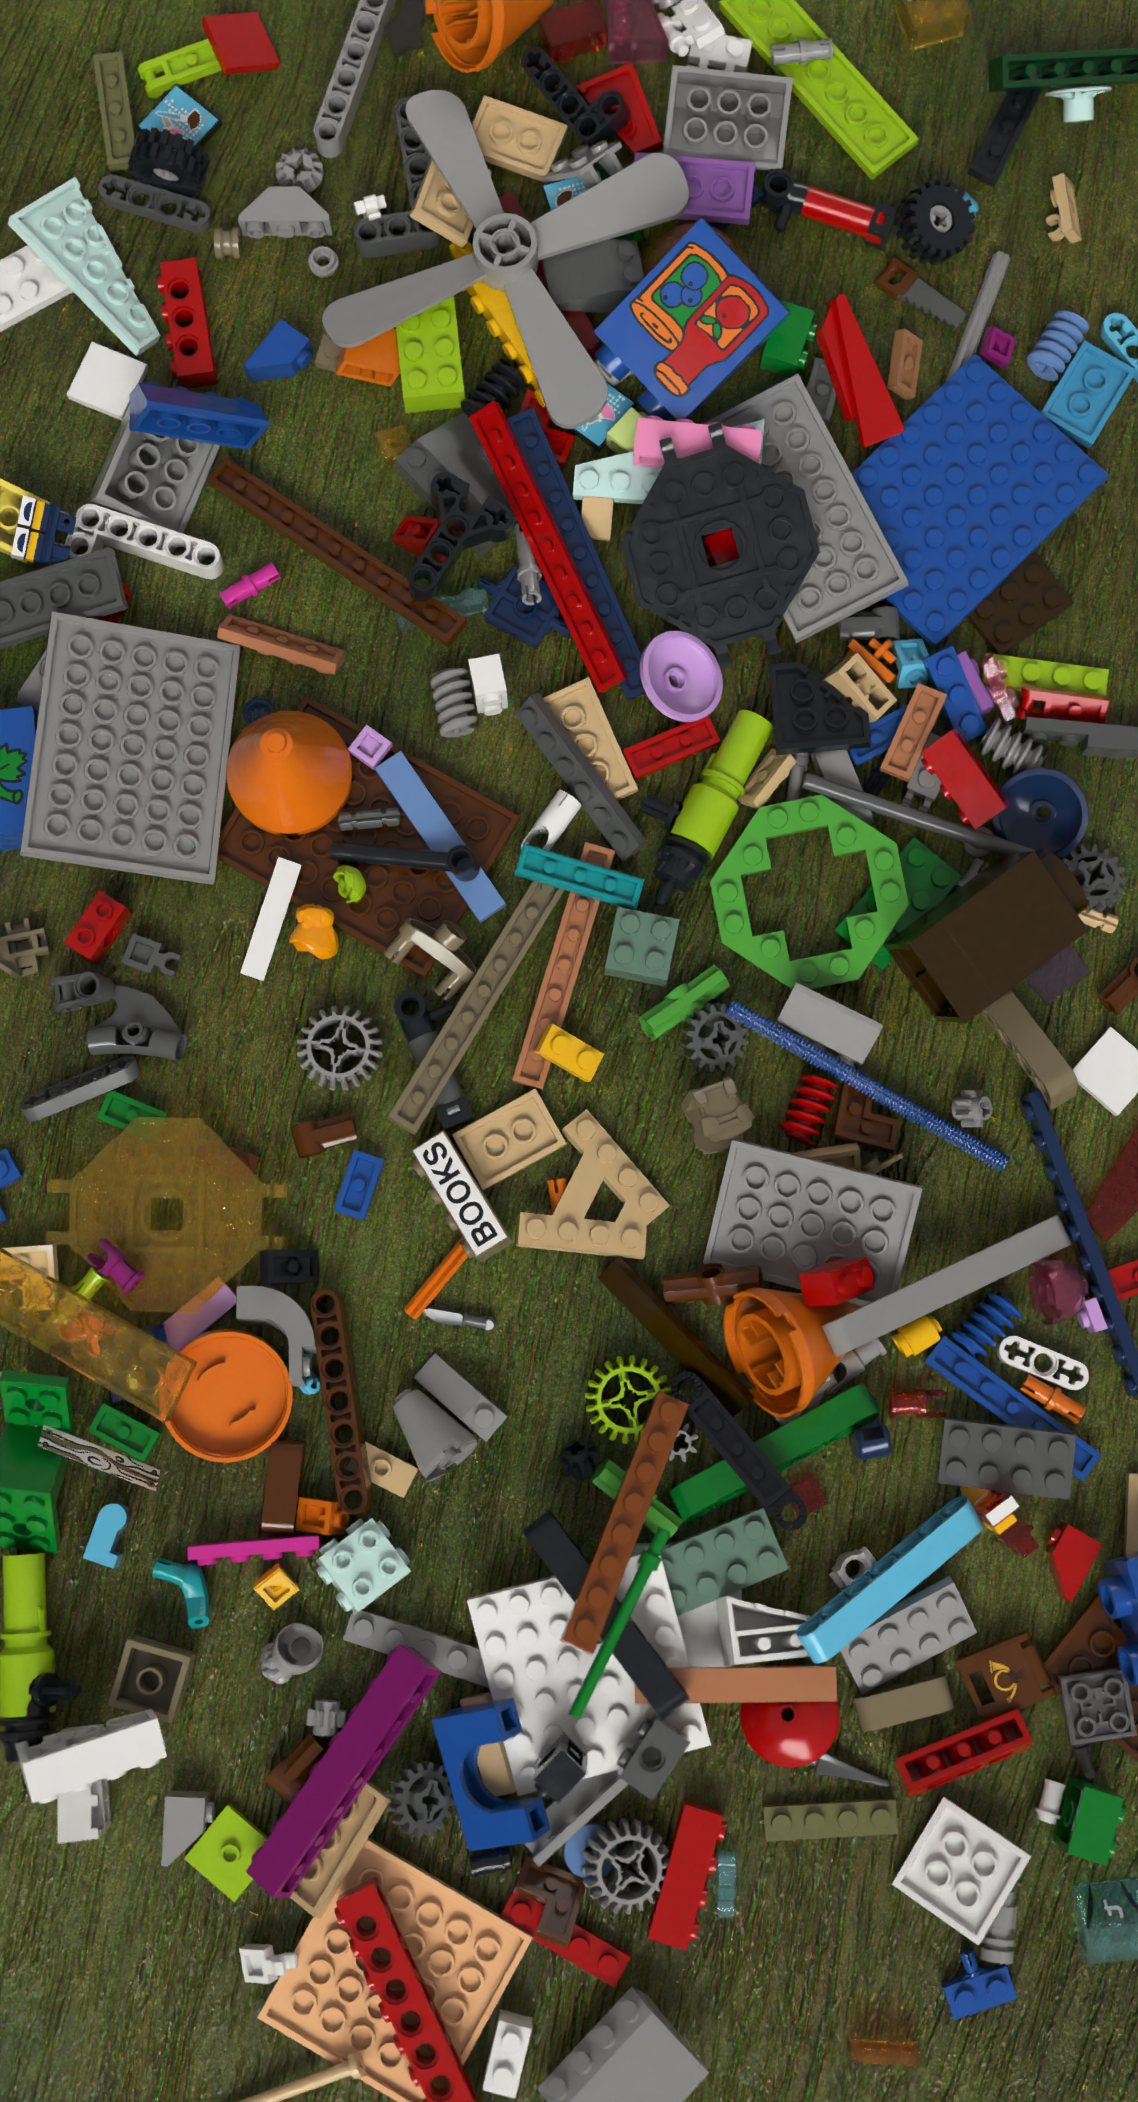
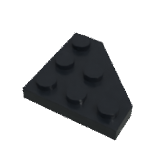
[768,662,871,755]

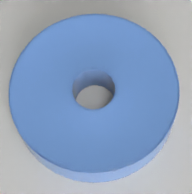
[564,1823,617,1878]

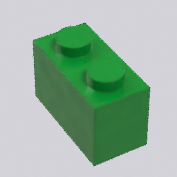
[760,300,818,377]

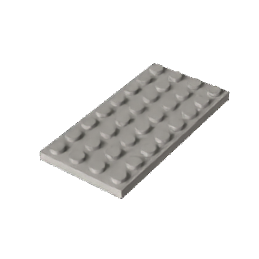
[703,374,909,643]

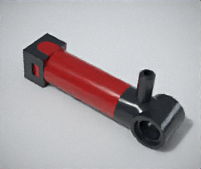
[761,169,897,251]

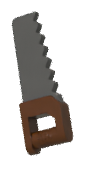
[874,256,966,330]

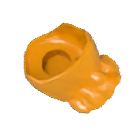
[289,904,339,960]

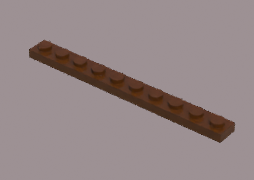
[207,457,467,648]

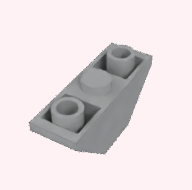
[238,186,332,238]

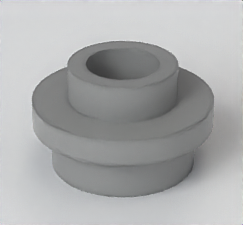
[308,246,339,277]

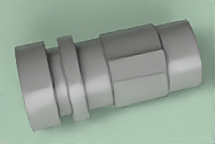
[979,1891,1017,1964]

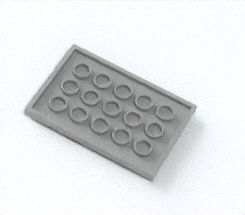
[703,1138,923,1306]

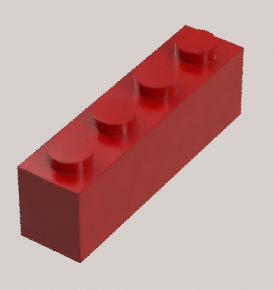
[646,1798,727,1951]

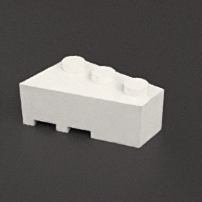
[716,1596,811,1666]
[57,1724,111,1843]

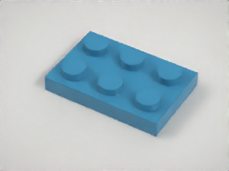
[1041,340,1137,449]

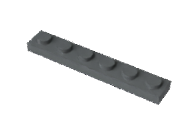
[515,693,647,862]

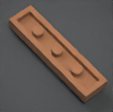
[217,614,346,675]

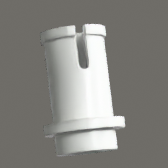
[1034,1778,1066,1825]

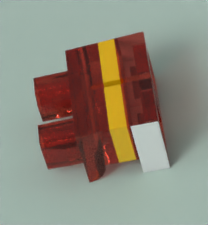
[974,1491,1039,1558]

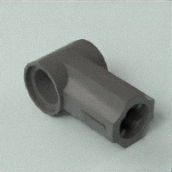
[838,606,900,644]

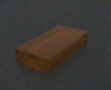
[848,2039,921,2066]

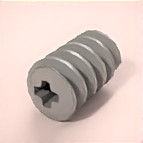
[430,668,477,738]
[979,717,1049,776]

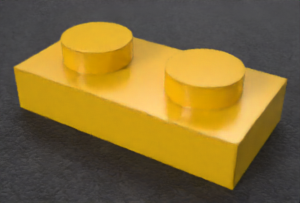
[534,1024,604,1082]

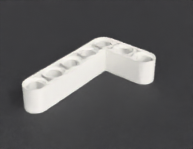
[64,504,224,579]

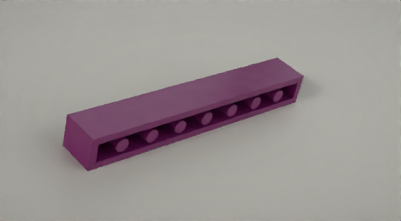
[246,1644,442,1898]

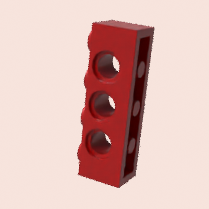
[156,257,218,389]
[894,1709,1033,1799]

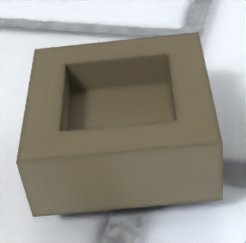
[315,334,341,372]

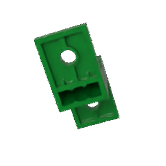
[0,1370,75,1553]

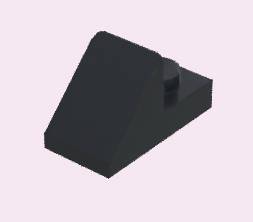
[259,1250,319,1285]

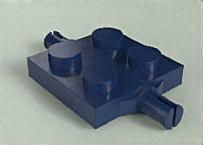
[477,565,570,650]

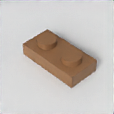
[887,328,923,400]

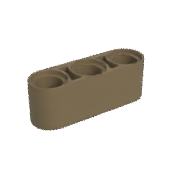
[853,1673,954,1731]

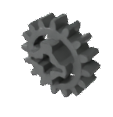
[1062,845,1127,913]
[681,1002,749,1072]
[387,1760,455,1838]

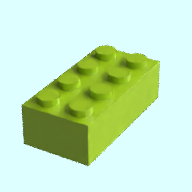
[396,296,465,413]

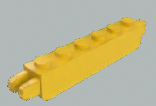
[449,241,546,408]

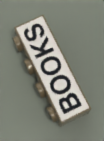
[411,1130,514,1263]

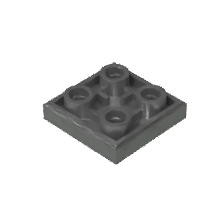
[1058,1667,1137,1745]

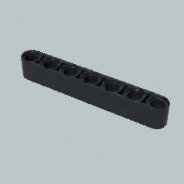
[522,1510,690,1720]

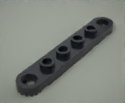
[671,1371,808,1531]

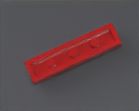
[499,1887,631,1988]

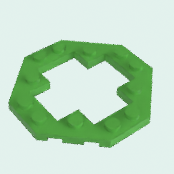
[710,794,909,990]

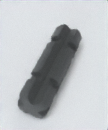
[338,807,401,831]

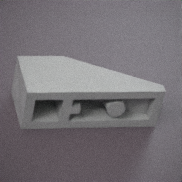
[414,1353,508,1442]

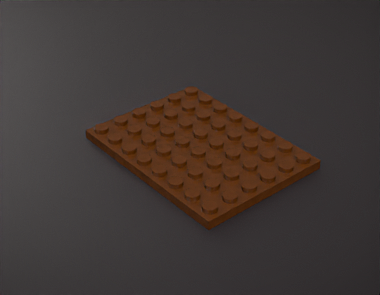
[217,695,520,979]

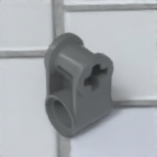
[50,972,115,1013]

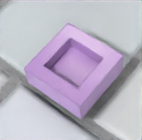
[348,724,393,770]
[1076,1298,1107,1333]

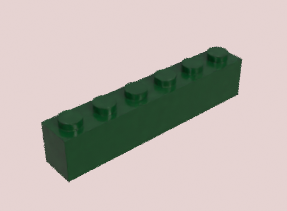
[988,48,1138,93]

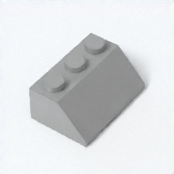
[776,982,884,1068]

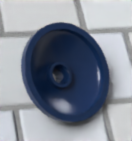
[993,767,1089,858]

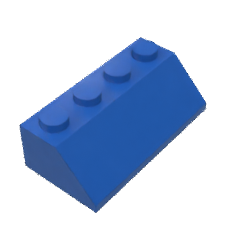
[129,381,268,450]

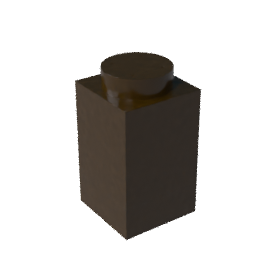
[883,848,1089,1023]

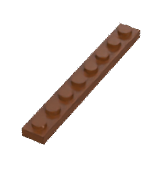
[560,1391,689,1655]

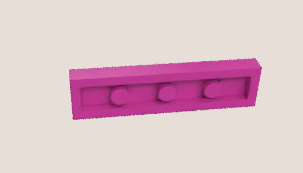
[187,1534,323,1565]

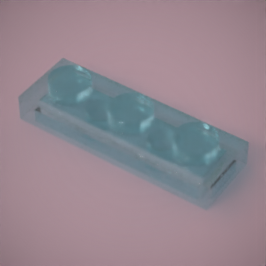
[395,588,489,631]

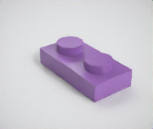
[957,651,994,717]

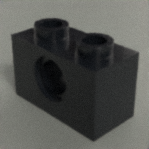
[533,1733,588,1804]

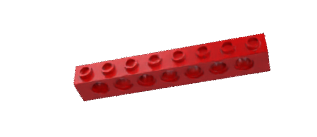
[334,1877,480,2102]

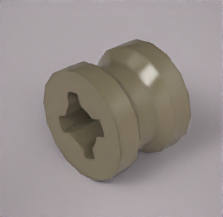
[214,227,242,259]

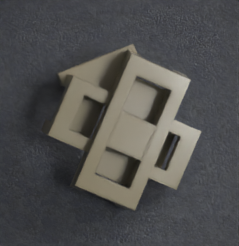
[0,918,50,979]

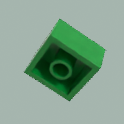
[1053,1775,1126,1866]

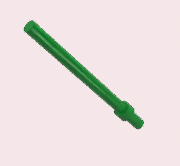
[568,1527,671,1719]

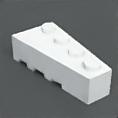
[15,1709,167,1803]

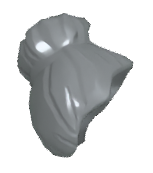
[260,1623,324,1684]

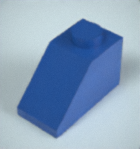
[243,319,313,382]

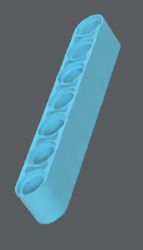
[796,1496,984,1664]

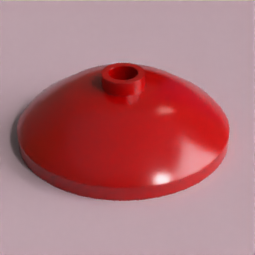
[740,1664,840,1767]

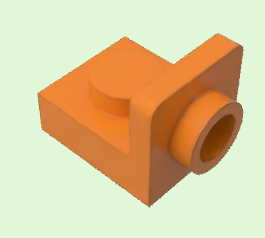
[295,1497,350,1535]

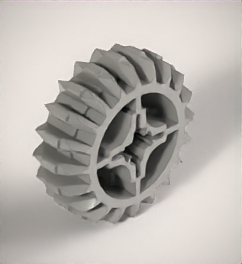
[297,1006,383,1091]
[581,1818,669,1914]

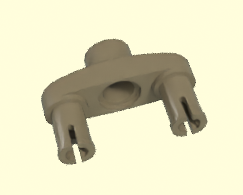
[384,918,477,1001]

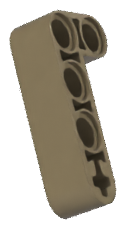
[981,990,1078,1112]

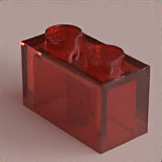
[539,0,607,63]

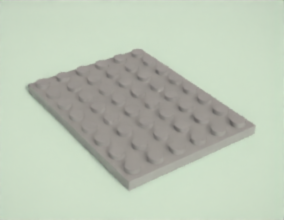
[20,611,241,885]

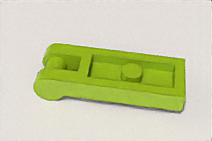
[137,39,222,98]

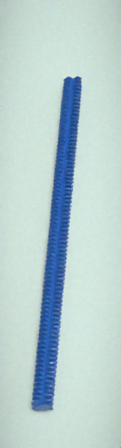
[724,999,1010,1172]

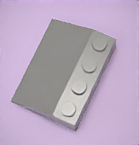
[663,65,793,171]
[87,404,220,533]
[537,1987,710,2102]

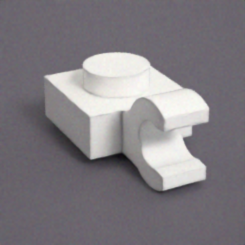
[353,194,387,221]
[239,1943,299,1984]

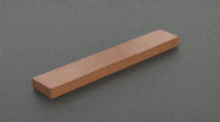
[635,1665,837,1704]

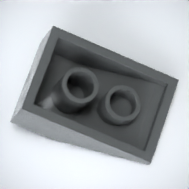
[540,239,644,313]

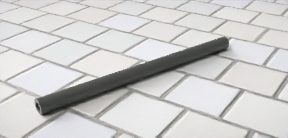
[802,773,1036,856]

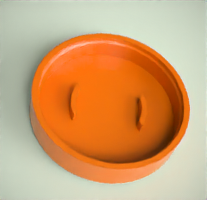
[160,1329,293,1463]

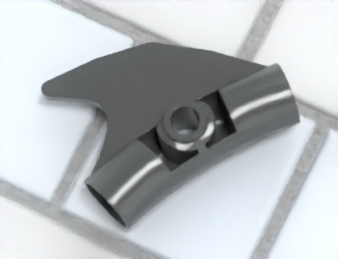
[87,985,187,1061]

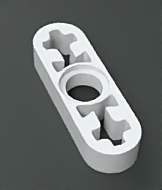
[996,1336,1089,1390]

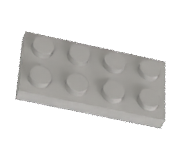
[840,1576,977,1695]

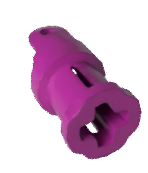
[87,1238,146,1295]

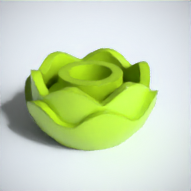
[333,865,366,904]

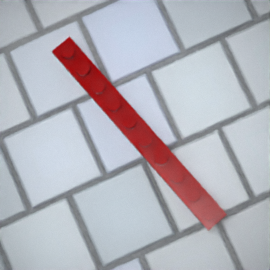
[469,401,629,693]

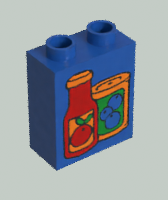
[594,218,792,421]

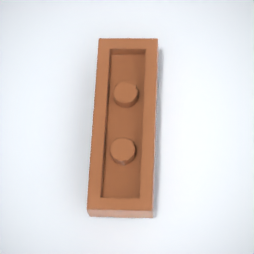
[880,683,947,782]

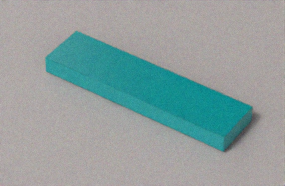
[514,843,645,910]

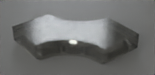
[384,0,433,58]

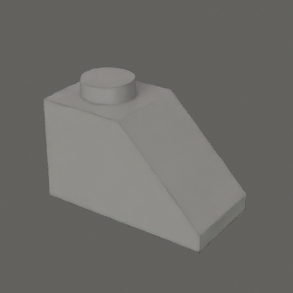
[161,1791,215,1866]

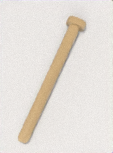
[237,2052,365,2102]

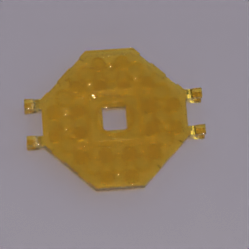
[45,1117,289,1312]

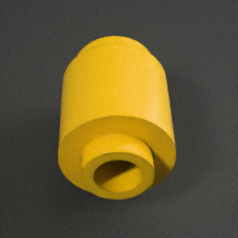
[892,1314,942,1358]

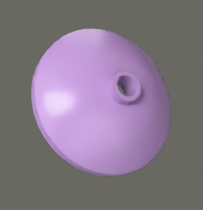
[640,631,723,722]

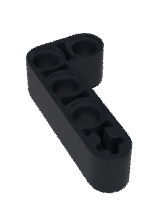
[521,46,631,148]

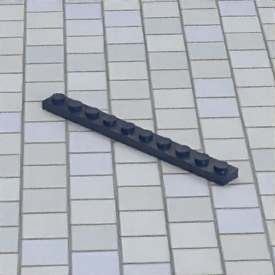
[507,408,646,702]
[1020,1090,1138,1400]

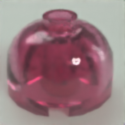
[1028,1259,1088,1325]

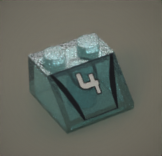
[1071,1878,1138,1964]

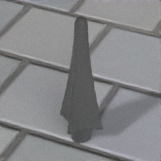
[808,1752,890,1787]

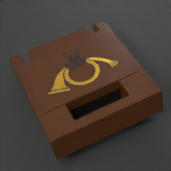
[956,1630,1057,1723]

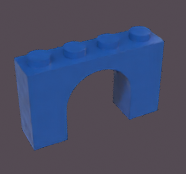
[432,1698,551,1851]

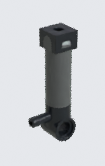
[394,990,475,1132]

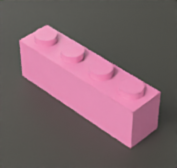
[633,415,762,468]

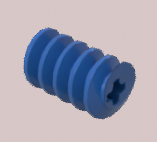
[951,1291,1023,1360]

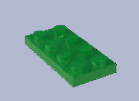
[833,837,962,972]

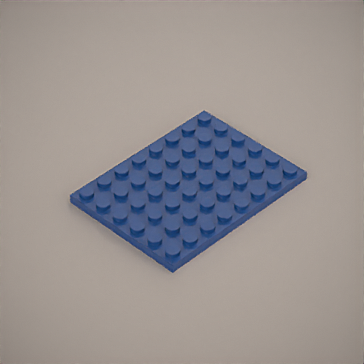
[852,354,1109,649]

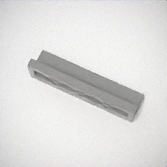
[524,1770,628,1867]

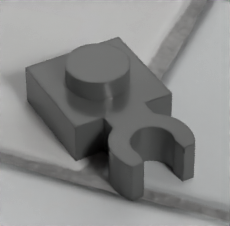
[121,933,182,978]

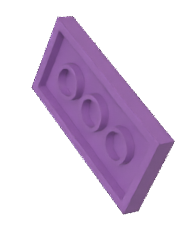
[634,152,756,225]

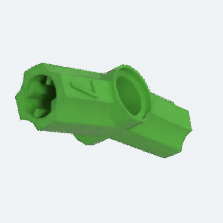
[638,964,731,1041]
[590,1458,683,1543]

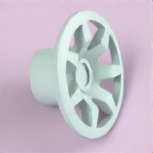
[1045,86,1112,123]

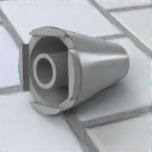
[393,1388,478,1482]

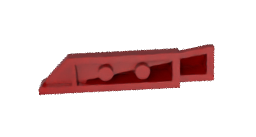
[816,294,905,448]

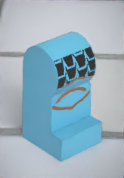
[83,1502,131,1569]

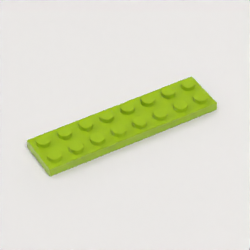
[719,0,919,180]

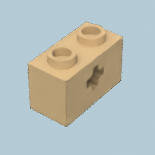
[821,652,897,724]

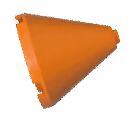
[425,0,554,73]
[226,711,352,835]
[723,1288,862,1417]

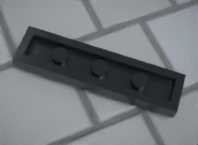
[967,89,1042,187]

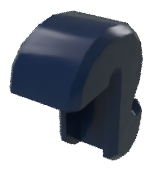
[848,1395,892,1460]

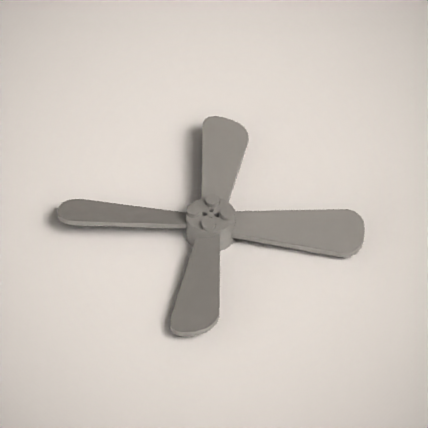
[322,90,689,429]

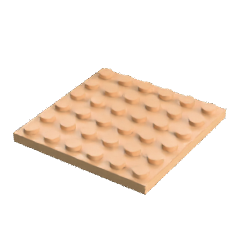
[257,1837,533,2102]

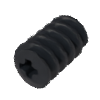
[460,358,527,417]

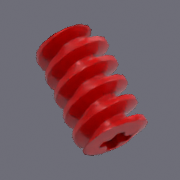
[780,1075,840,1147]

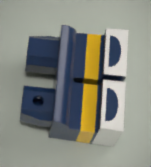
[11,495,77,566]

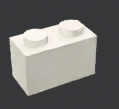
[468,654,508,715]
[482,2009,532,2098]

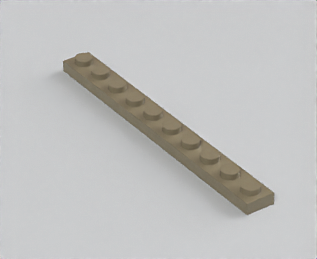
[387,881,564,1135]

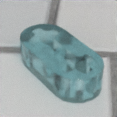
[716,1852,736,1918]

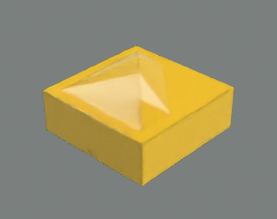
[252,1563,300,1610]

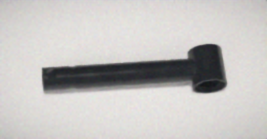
[330,839,480,882]

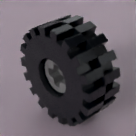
[128,128,210,198]
[894,179,975,265]

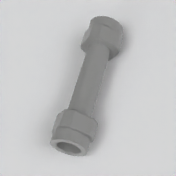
[786,753,810,802]

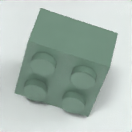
[604,907,680,987]

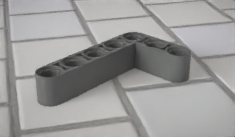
[354,97,442,258]

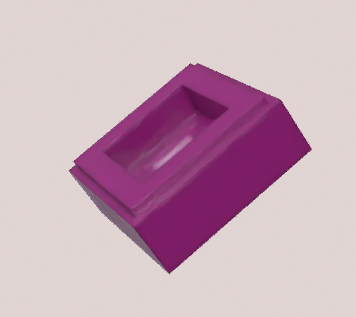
[979,325,1016,368]

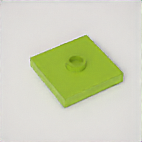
[184,1803,269,1903]

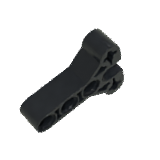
[409,472,513,602]

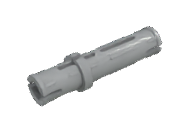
[514,523,542,605]

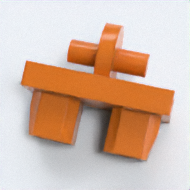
[843,637,897,686]

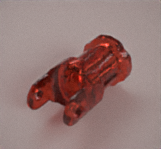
[888,1389,947,1419]

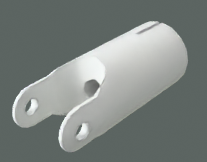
[521,790,582,851]

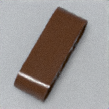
[261,1438,306,1537]

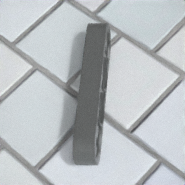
[98,175,213,233]
[19,1055,141,1122]

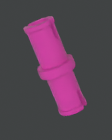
[218,561,282,610]

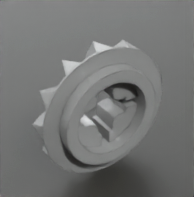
[276,147,324,193]

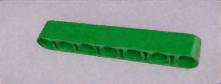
[669,1384,881,1523]

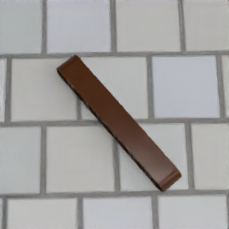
[310,1289,373,1514]

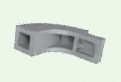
[236,1286,317,1387]

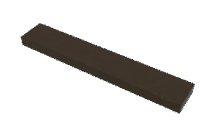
[597,1256,755,1417]

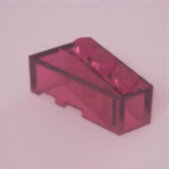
[605,0,669,64]

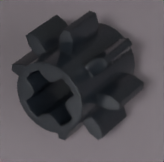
[558,1439,601,1480]

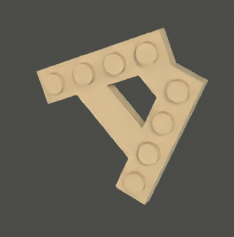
[516,1109,670,1259]

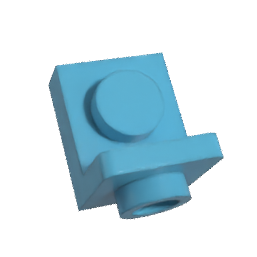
[891,639,929,689]

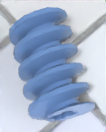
[1027,310,1090,381]

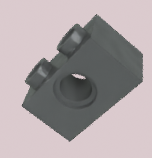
[616,1713,690,1801]

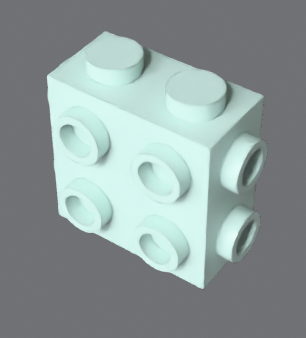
[316,1518,411,1614]

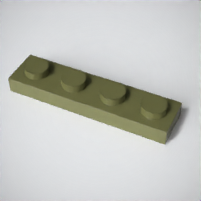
[93,51,136,172]
[762,1797,898,1842]

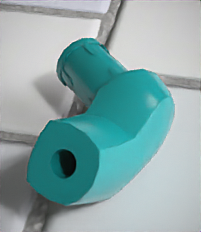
[152,1557,210,1629]

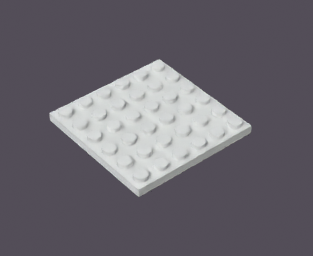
[467,1552,711,1796]

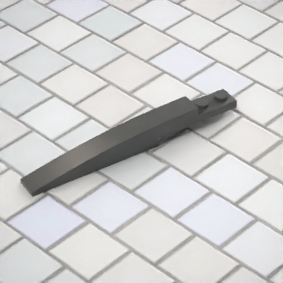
[1020,717,1138,759]

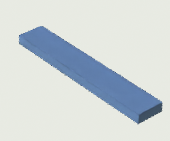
[375,751,506,923]

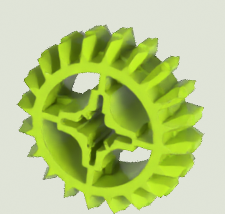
[585,1355,671,1444]

